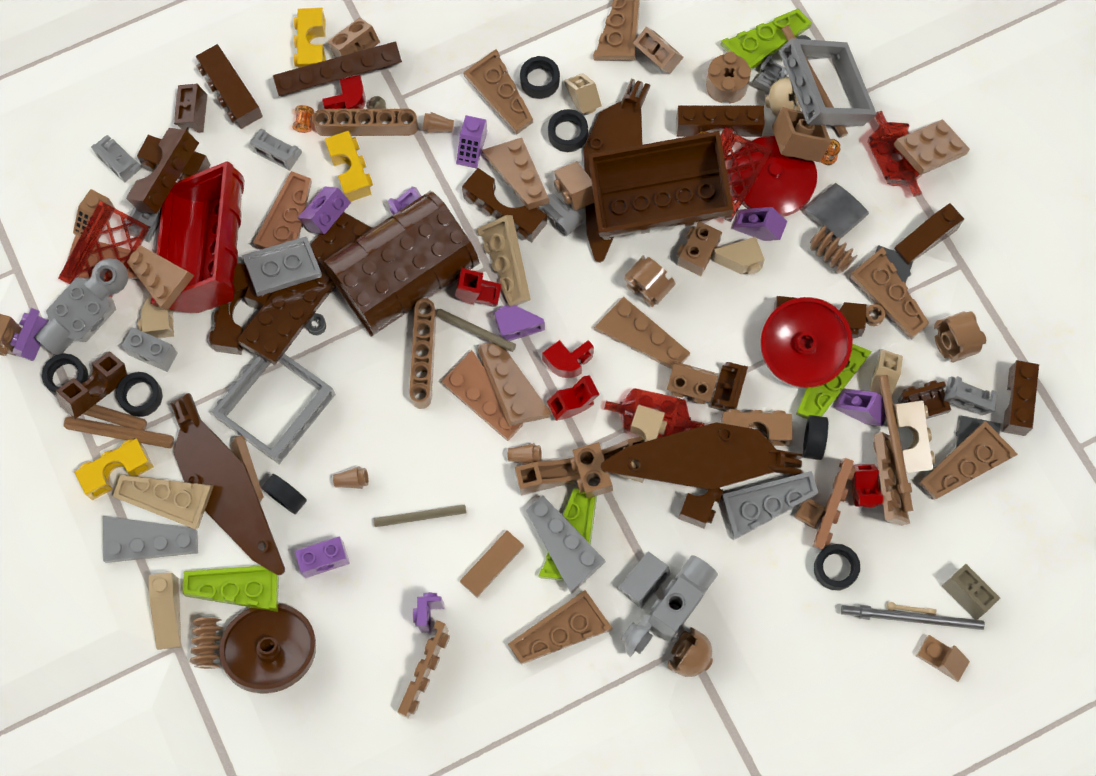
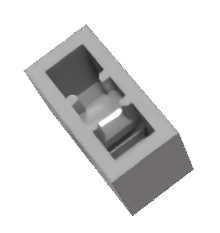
[121,327,178,372]

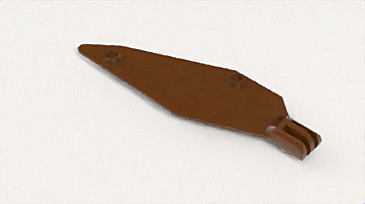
[584,78,651,263]
[170,393,285,575]
[601,422,803,490]

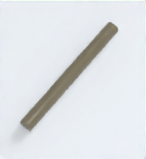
[436,309,516,352]
[374,504,466,527]

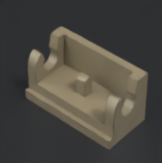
[942,564,1000,620]

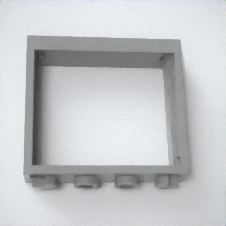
[779,38,877,126]
[212,353,336,465]

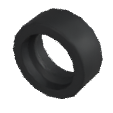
[520,56,560,99]
[548,109,588,152]
[42,353,89,396]
[116,372,163,417]
[803,415,829,460]
[262,474,307,515]
[814,544,860,591]

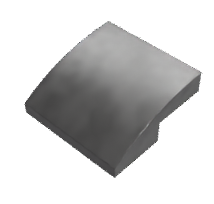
[805,183,869,239]

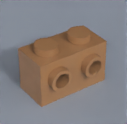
[553,161,595,211]
[676,222,722,276]
[667,361,719,404]

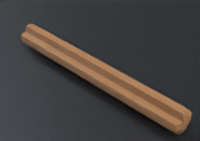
[64,416,175,448]

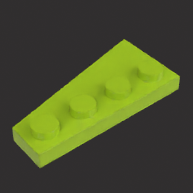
[720,8,812,71]
[796,344,872,419]
[539,488,597,583]
[183,566,279,612]

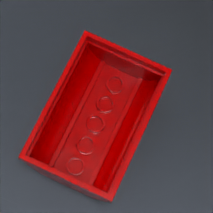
[151,161,245,313]

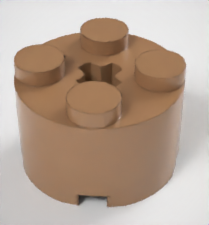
[706,52,751,104]
[624,255,676,307]
[934,311,986,363]

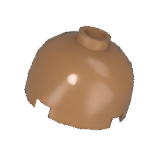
[668,627,713,677]

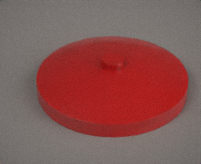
[730,136,817,217]
[760,297,853,388]

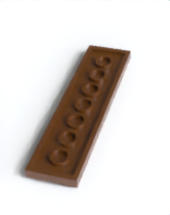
[237,212,373,365]

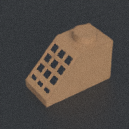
[73,189,116,240]

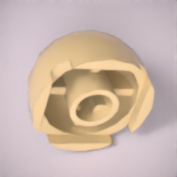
[765,77,801,117]

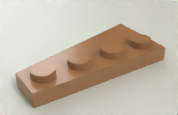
[593,0,640,60]
[464,49,533,135]
[482,137,549,210]
[127,245,194,310]
[850,247,929,340]
[594,297,690,369]
[478,343,552,426]
[919,421,1018,500]
[873,432,910,526]
[508,590,613,665]
[398,620,450,719]

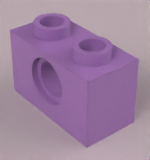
[298,186,351,234]
[295,536,350,578]

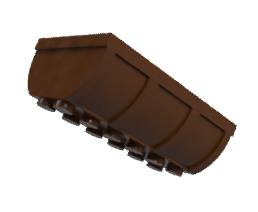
[588,131,734,241]
[320,190,480,337]

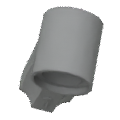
[540,193,583,236]

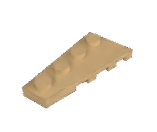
[476,215,531,306]
[112,475,213,529]

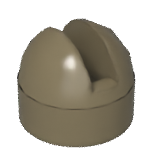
[369,96,386,109]

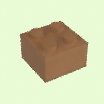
[772,107,831,162]

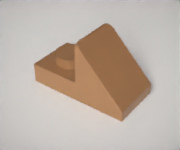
[916,635,970,682]

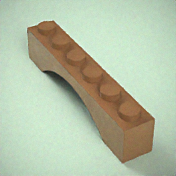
[515,436,644,496]

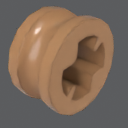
[866,304,885,327]

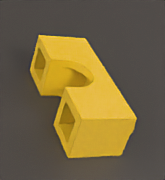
[294,7,326,68]
[325,131,373,202]
[74,438,154,500]

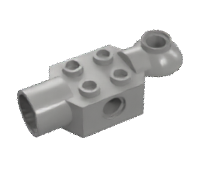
[35,258,128,355]
[621,555,718,657]

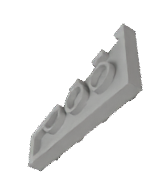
[722,471,818,540]
[526,495,606,594]
[103,516,198,563]

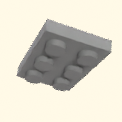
[242,236,321,296]

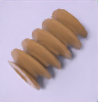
[810,225,858,274]
[189,618,223,669]

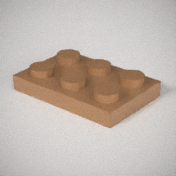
[894,119,970,175]

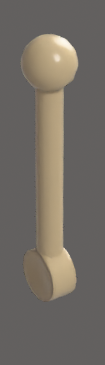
[887,602,937,615]

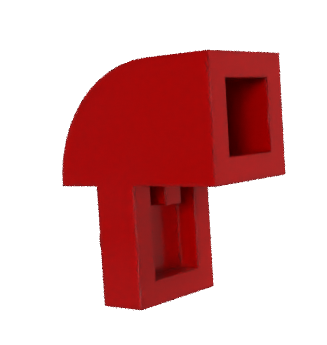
[322,75,366,109]
[455,268,502,307]
[542,340,594,378]
[547,375,600,421]
[851,464,883,508]

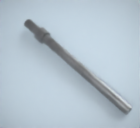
[841,605,985,630]

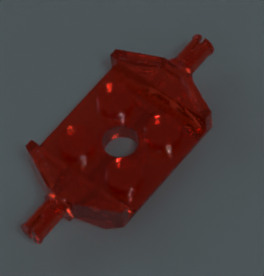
[867,111,922,197]
[604,388,705,438]

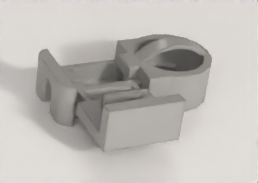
[753,55,788,94]

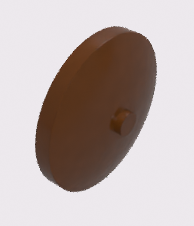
[219,604,316,694]

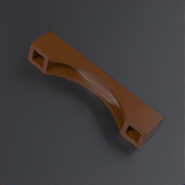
[273,41,402,96]

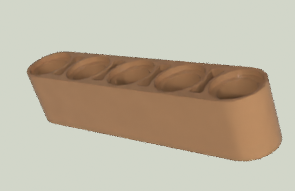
[312,108,418,136]
[409,298,436,409]

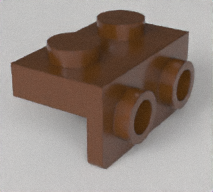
[897,380,951,419]

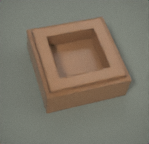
[794,499,826,528]

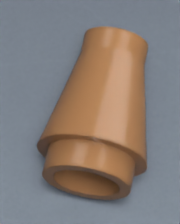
[422,112,454,133]
[507,443,542,464]
[333,466,369,489]

